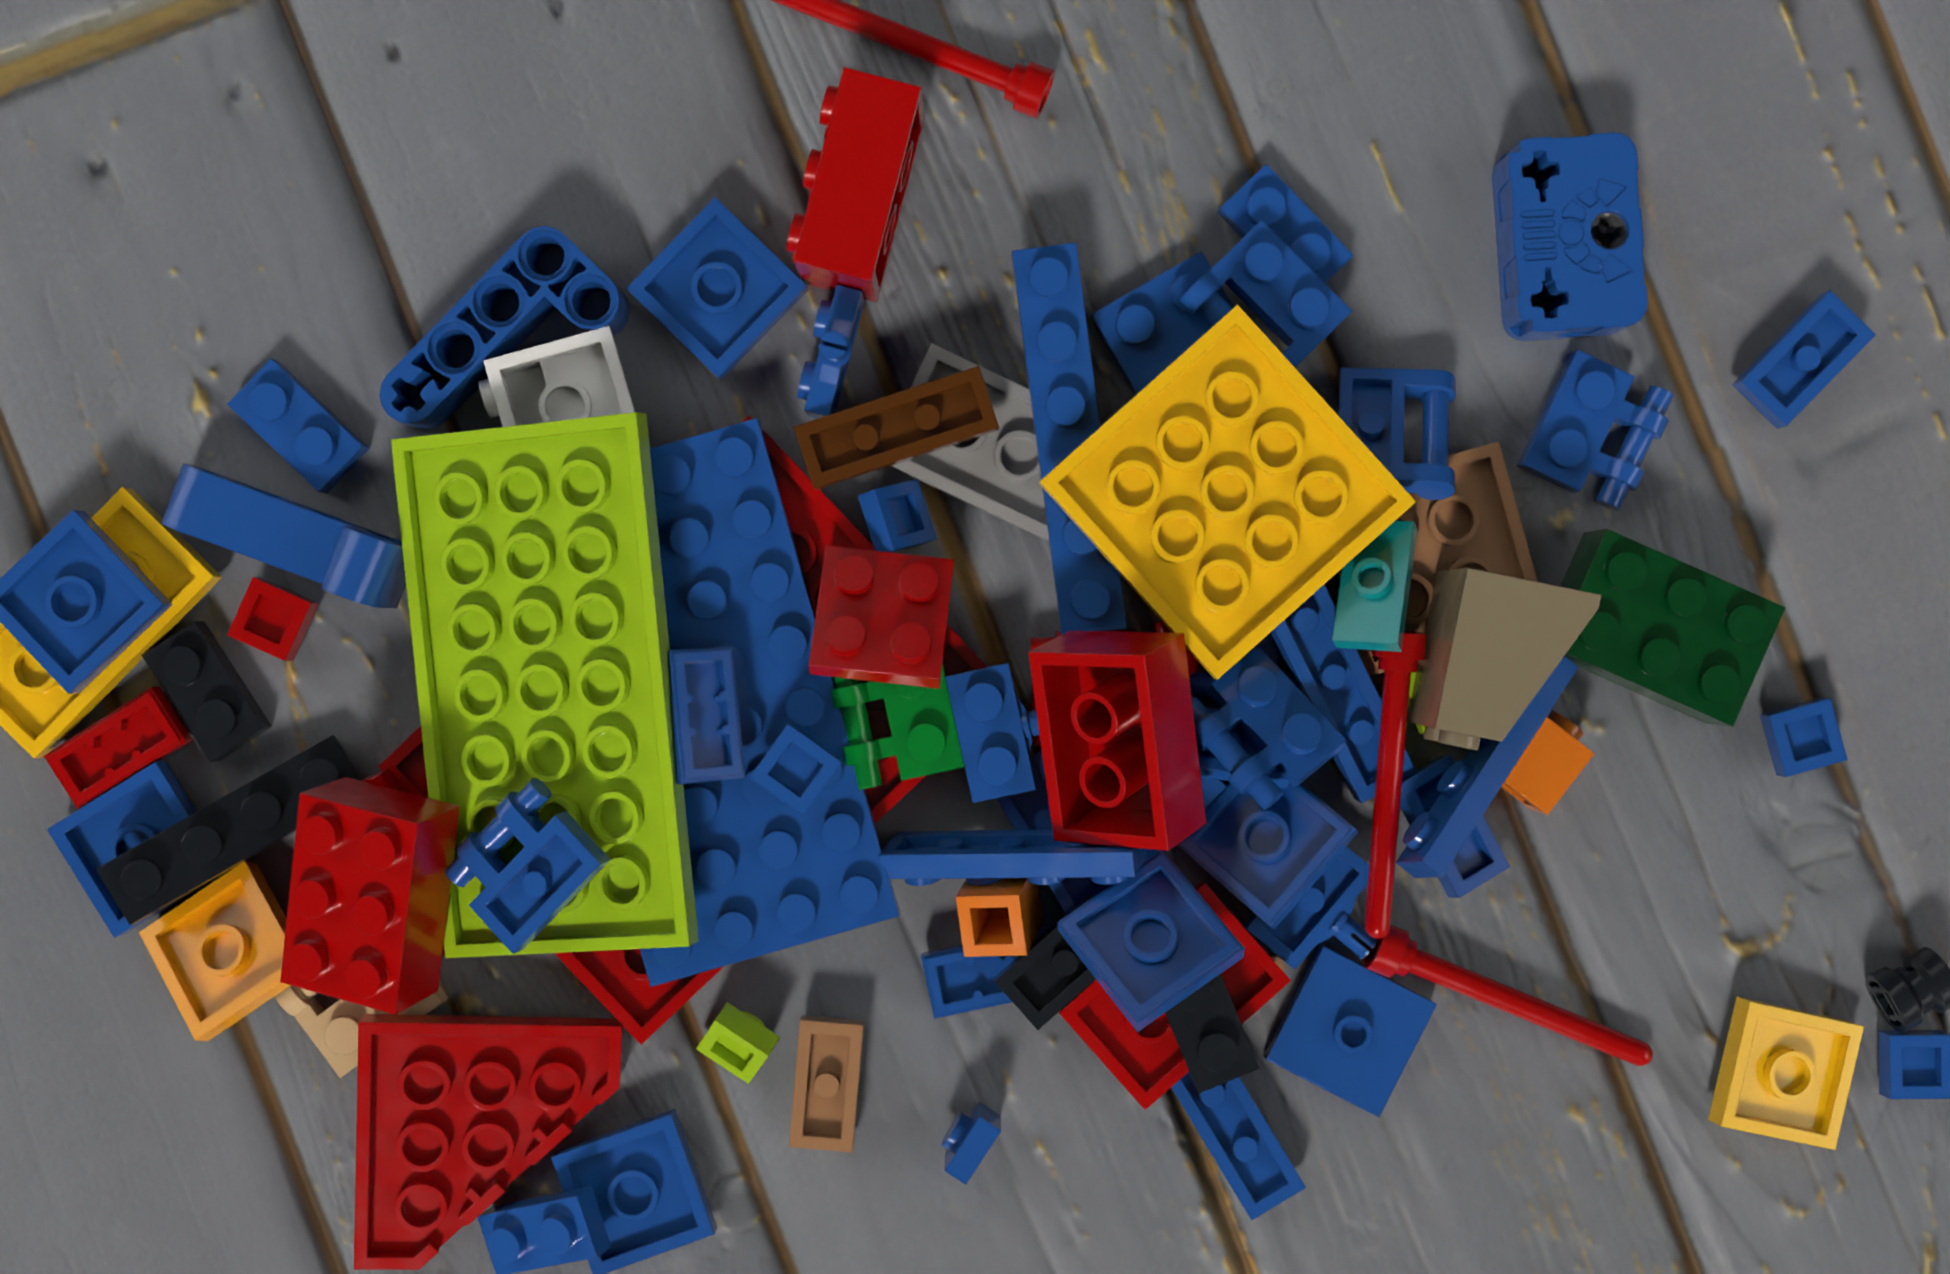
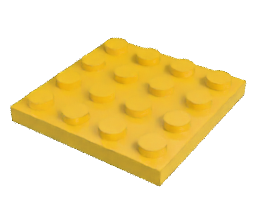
[1039,304,1416,680]

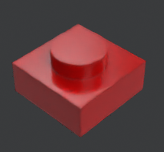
[227,577,319,661]

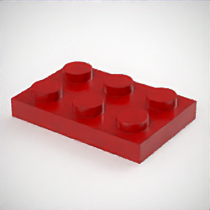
[1059,881,1291,1110]

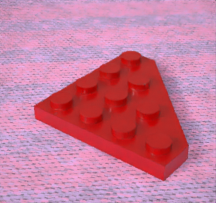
[354,1014,623,1270]

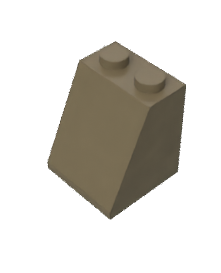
[1407,568,1601,750]

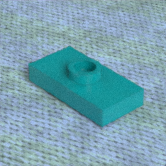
[1332,521,1418,652]

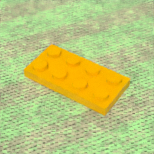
[0,487,222,759]

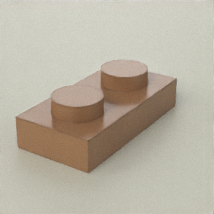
[789,1015,865,1153]

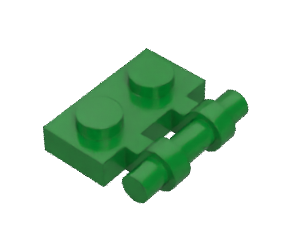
[830,664,965,790]

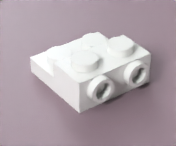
[478,326,635,427]

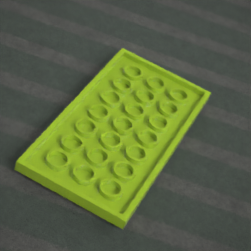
[391,412,699,958]

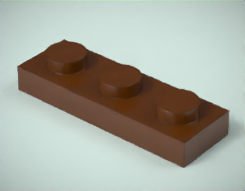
[793,366,999,490]

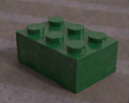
[1560,529,1786,727]

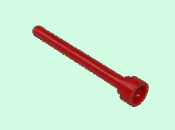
[771,0,1056,119]
[1364,631,1427,939]
[1363,924,1653,1066]

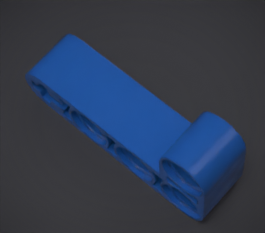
[379,226,630,430]
[161,463,406,609]

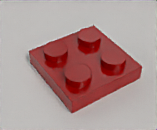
[809,545,954,689]

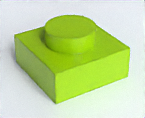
[696,1002,780,1084]

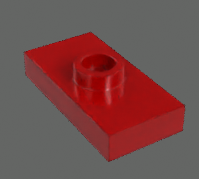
[44,687,194,810]

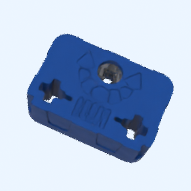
[1492,132,1648,341]

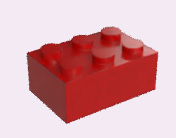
[786,67,924,303]
[1028,631,1206,851]
[280,777,460,1015]

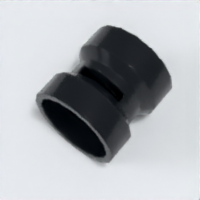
[1865,947,1950,1033]

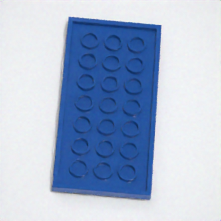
[640,418,900,987]

